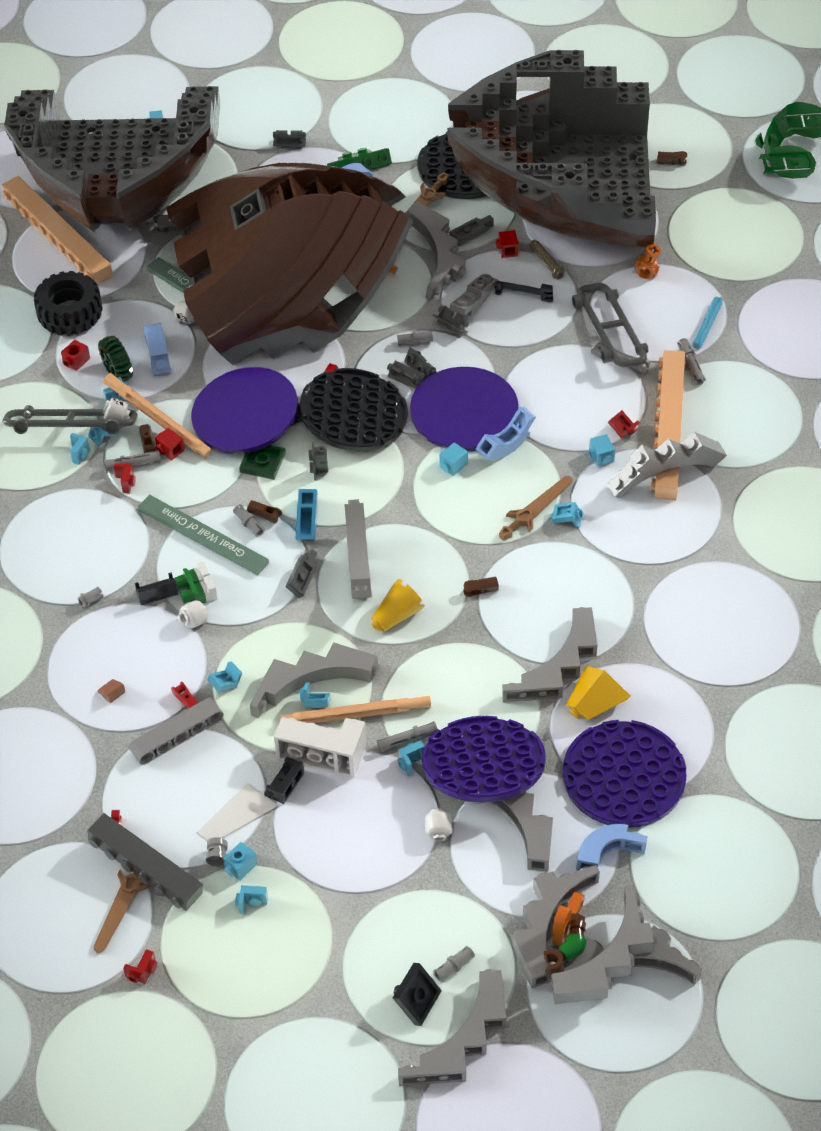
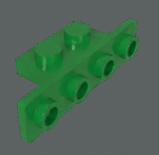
[327,148,392,170]

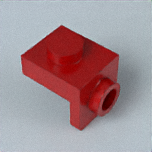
[607,410,640,439]
[114,463,136,494]
[123,949,157,984]

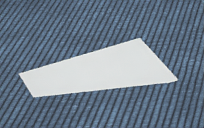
[197,783,278,841]

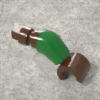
[543,913,587,979]

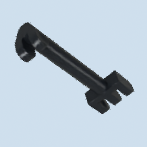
[495,281,554,302]

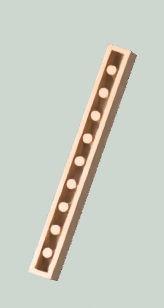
[2,175,113,285]
[651,350,685,500]

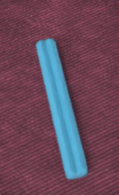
[693,296,723,348]

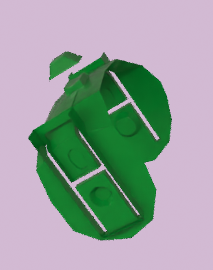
[755,102,821,179]

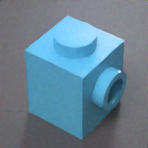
[589,434,615,466]
[439,443,468,476]
[223,842,258,881]

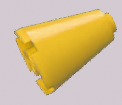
[371,579,425,632]

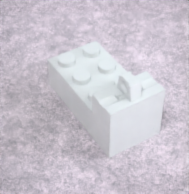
[274,717,366,778]

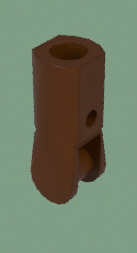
[657,151,688,166]
[139,424,156,453]
[247,500,282,523]
[463,576,499,597]

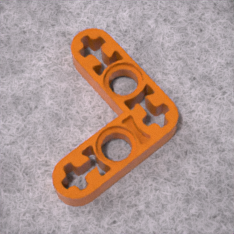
[552,891,585,947]

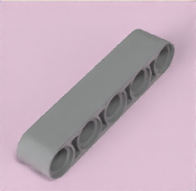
[129,698,224,765]

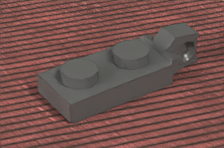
[449,215,494,246]
[285,549,317,598]

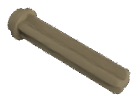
[529,239,565,279]

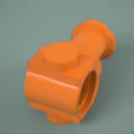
[634,244,661,279]

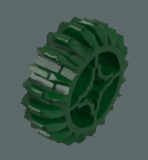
[98,335,133,382]

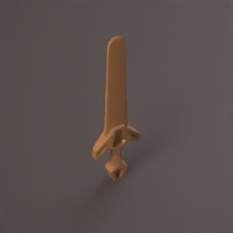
[405,172,449,213]
[499,476,573,541]
[93,869,150,953]

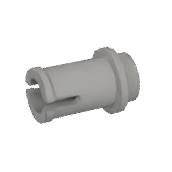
[77,586,104,607]

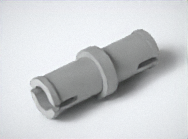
[397,330,433,346]
[233,504,265,537]
[433,945,475,982]

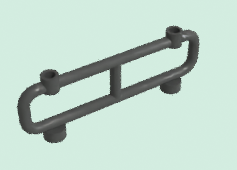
[572,283,649,368]
[2,405,138,434]

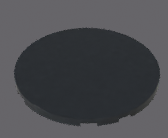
[417,132,487,199]
[300,368,408,452]

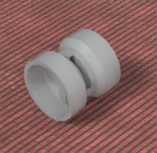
[205,837,228,866]

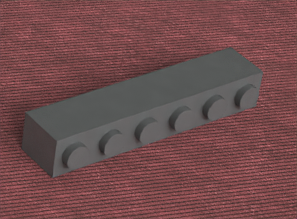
[87,813,203,912]

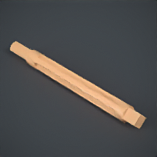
[103,373,211,459]
[280,696,431,724]

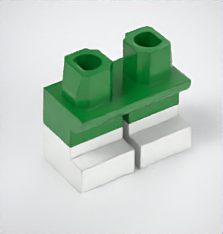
[174,561,218,603]

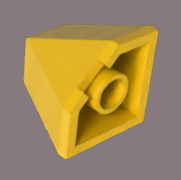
[566,665,631,720]

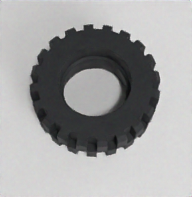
[33,271,103,336]

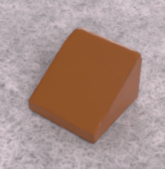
[97,679,125,703]

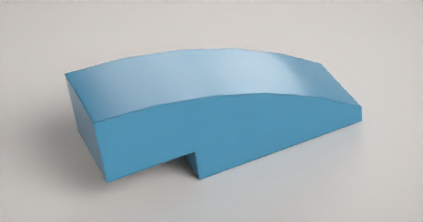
[296,489,318,541]

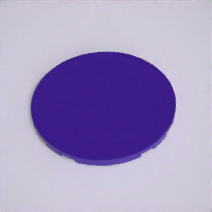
[191,367,299,454]
[410,367,519,451]
[422,715,546,803]
[563,720,687,828]

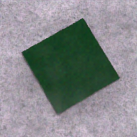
[239,445,286,480]

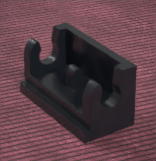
[134,572,178,605]
[264,757,304,804]

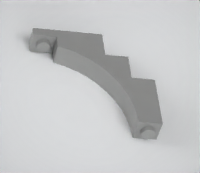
[344,499,372,599]
[502,607,598,702]
[250,642,380,718]
[398,969,506,1086]

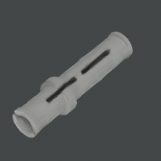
[677,338,706,385]
[104,451,161,472]
[377,721,438,752]

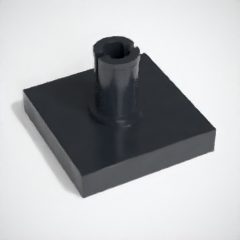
[392,962,442,1026]

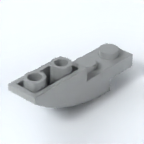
[449,274,498,316]

